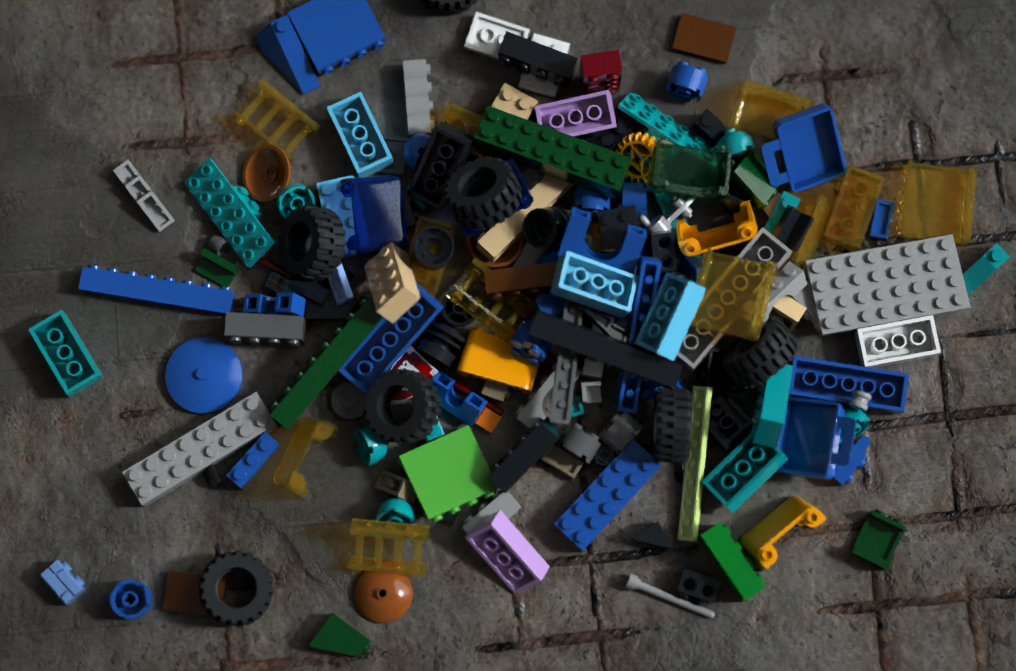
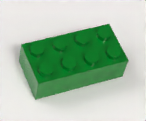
[698,522,765,602]

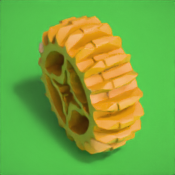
[615,132,665,183]

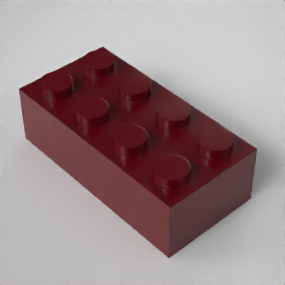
[579,50,623,95]

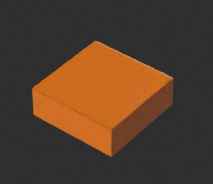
[475,407,502,434]

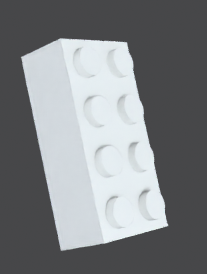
[854,315,941,368]

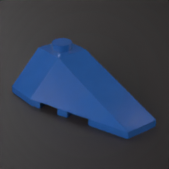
[255,15,320,95]

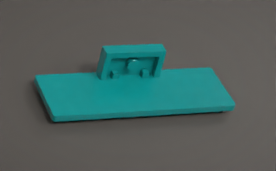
[618,93,720,170]
[184,158,275,268]

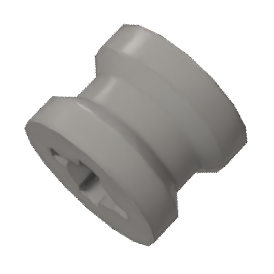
[848,390,872,411]

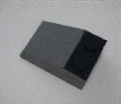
[708,389,754,455]

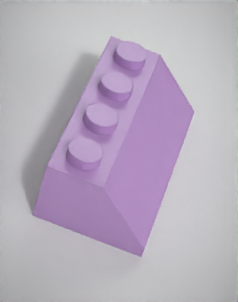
[534,90,617,137]
[465,510,550,594]

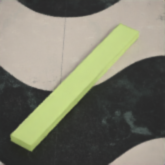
[677,386,713,542]

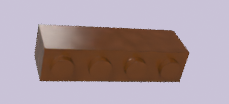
[484,262,558,300]

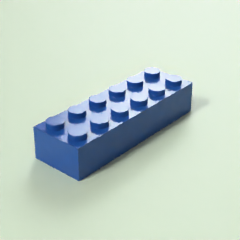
[338,282,444,394]
[788,356,909,414]
[554,439,662,552]

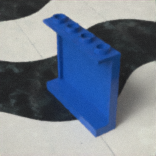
[287,0,386,76]

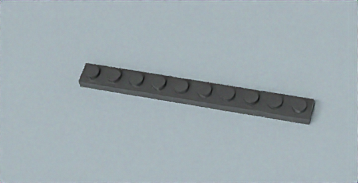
[549,235,592,426]

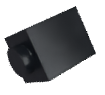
[692,108,727,147]

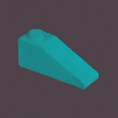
[963,243,1010,295]

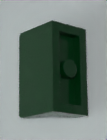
[195,248,239,287]

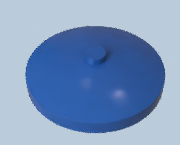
[165,337,243,414]

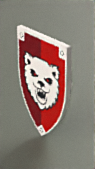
[391,345,439,401]

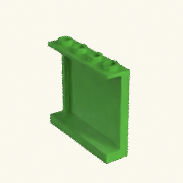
[397,425,499,523]

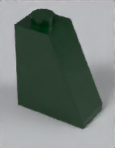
[309,613,372,657]

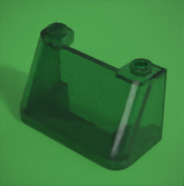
[646,137,732,201]

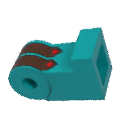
[265,272,301,296]

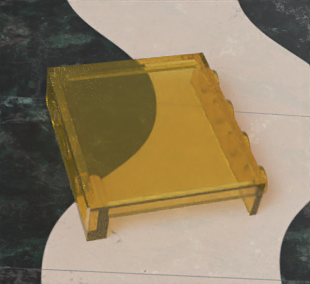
[896,159,977,245]
[690,248,778,341]

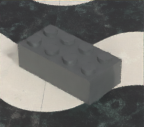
[224,312,307,347]

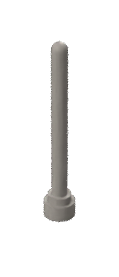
[625,573,715,618]

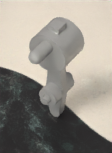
[639,191,698,244]

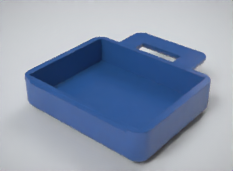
[761,103,847,192]
[776,396,856,480]

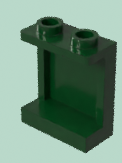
[722,150,779,212]
[849,509,907,571]

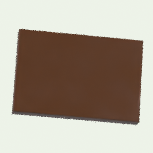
[672,13,736,64]
[163,571,227,615]

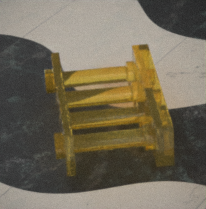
[232,79,321,164]
[446,257,534,343]
[347,518,430,577]

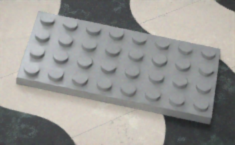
[804,234,971,336]

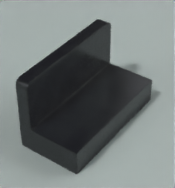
[772,205,814,252]

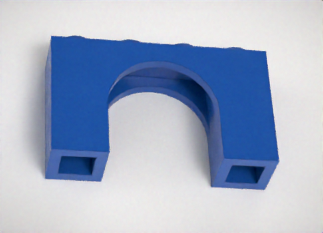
[557,207,647,274]

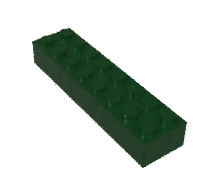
[473,106,632,200]
[269,294,383,430]

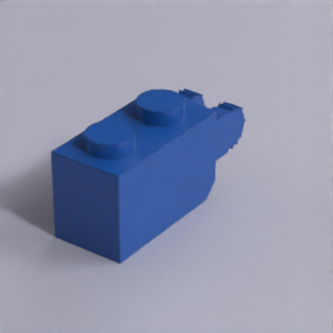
[831,436,870,486]

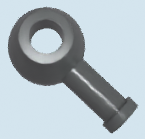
[208,235,230,256]

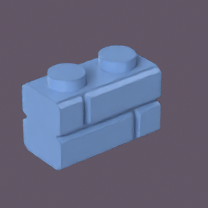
[40,560,86,605]

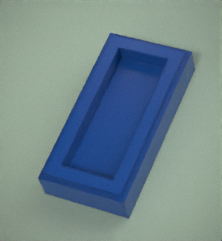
[868,199,895,241]

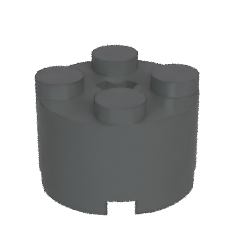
[598,411,643,455]
[556,422,601,465]

